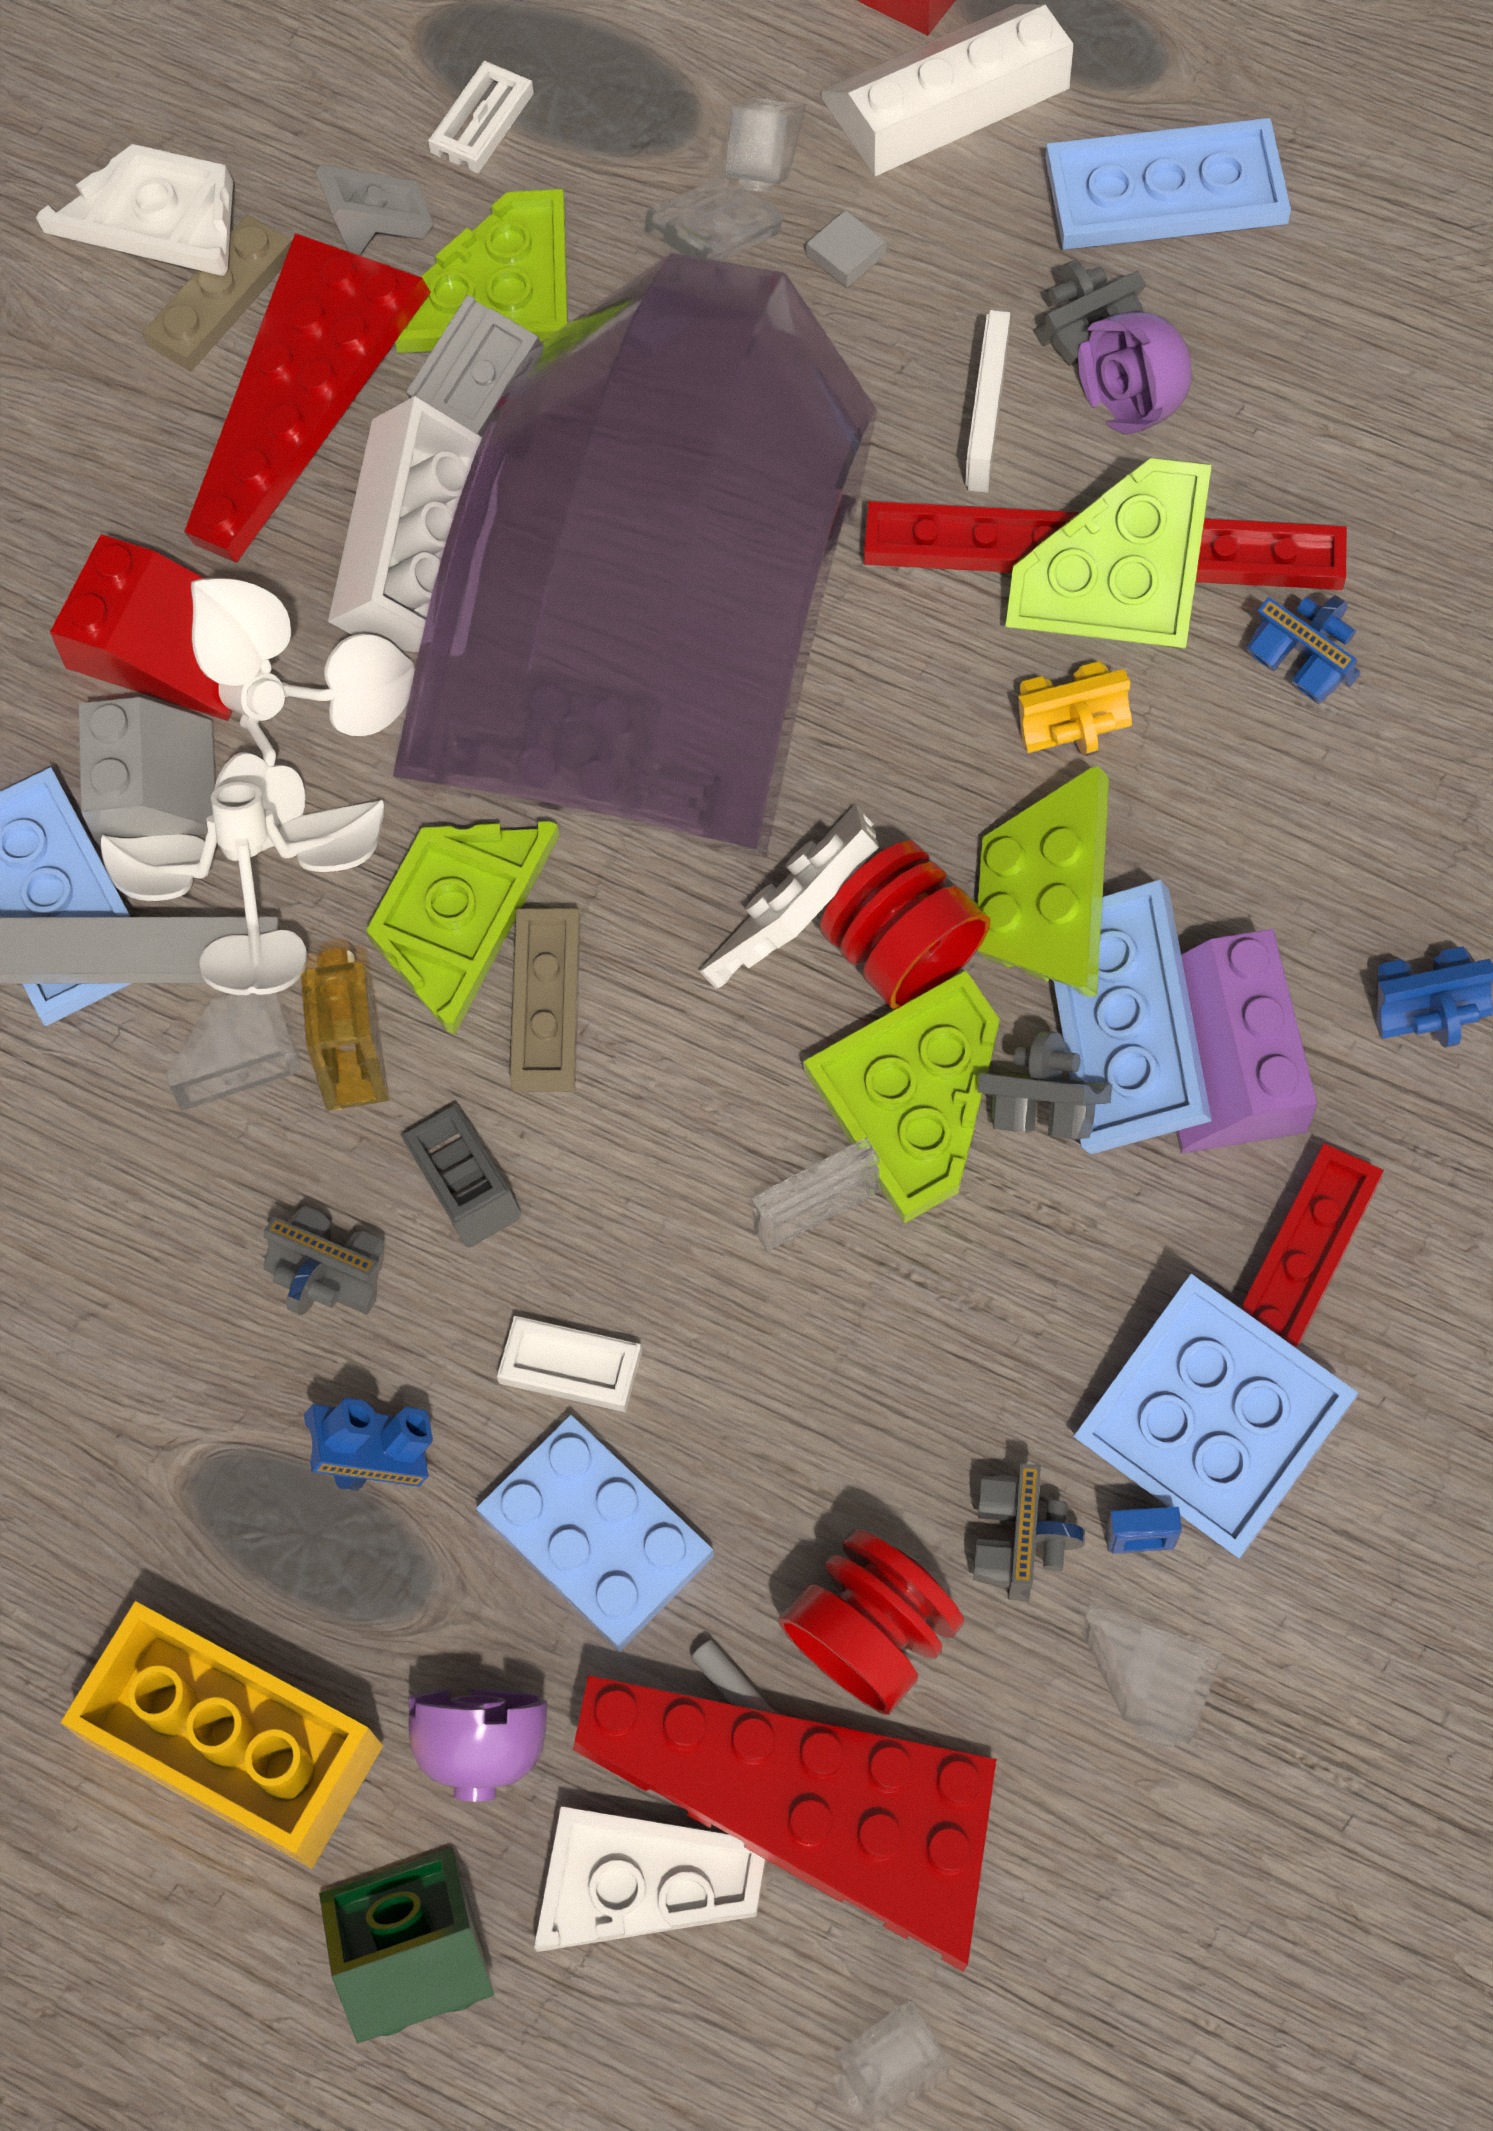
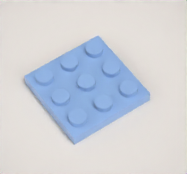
[1073,1274,1359,1559]

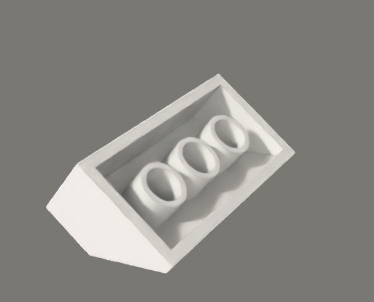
[821,4,1073,177]
[328,396,505,657]

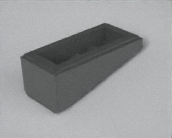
[401,1104,521,1247]

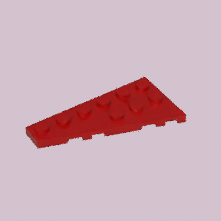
[573,1675,997,1972]

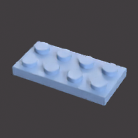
[1045,118,1291,250]
[0,767,132,1027]
[1054,880,1212,1155]

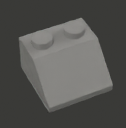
[78,697,216,845]

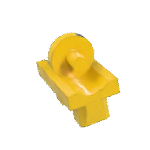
[1018,661,1132,756]

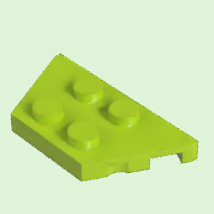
[977,766,1109,997]
[366,821,560,1035]

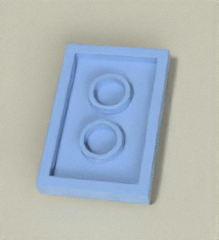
[476,1415,714,1652]

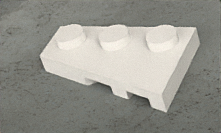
[534,1807,766,1952]

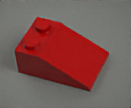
[50,534,233,721]

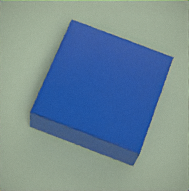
[1106,1507,1182,1554]

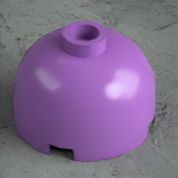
[1078,310,1192,434]
[408,1689,547,1802]

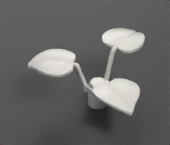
[191,578,416,861]
[101,781,384,995]

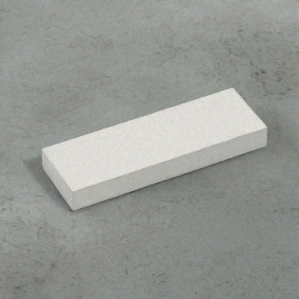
[965,310,1010,493]

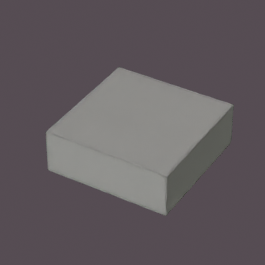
[806,210,887,288]

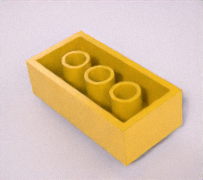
[60,1601,383,1869]

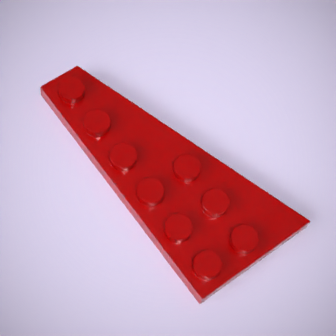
[184,233,431,563]

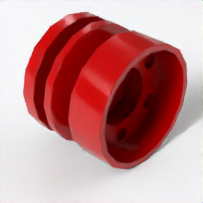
[820,840,990,1010]
[779,1529,964,1715]

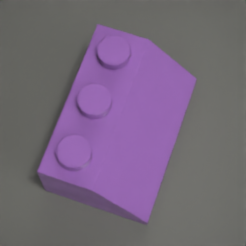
[1176,929,1317,1154]

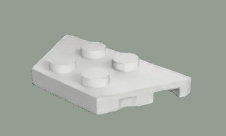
[36,144,233,276]
[699,805,879,989]

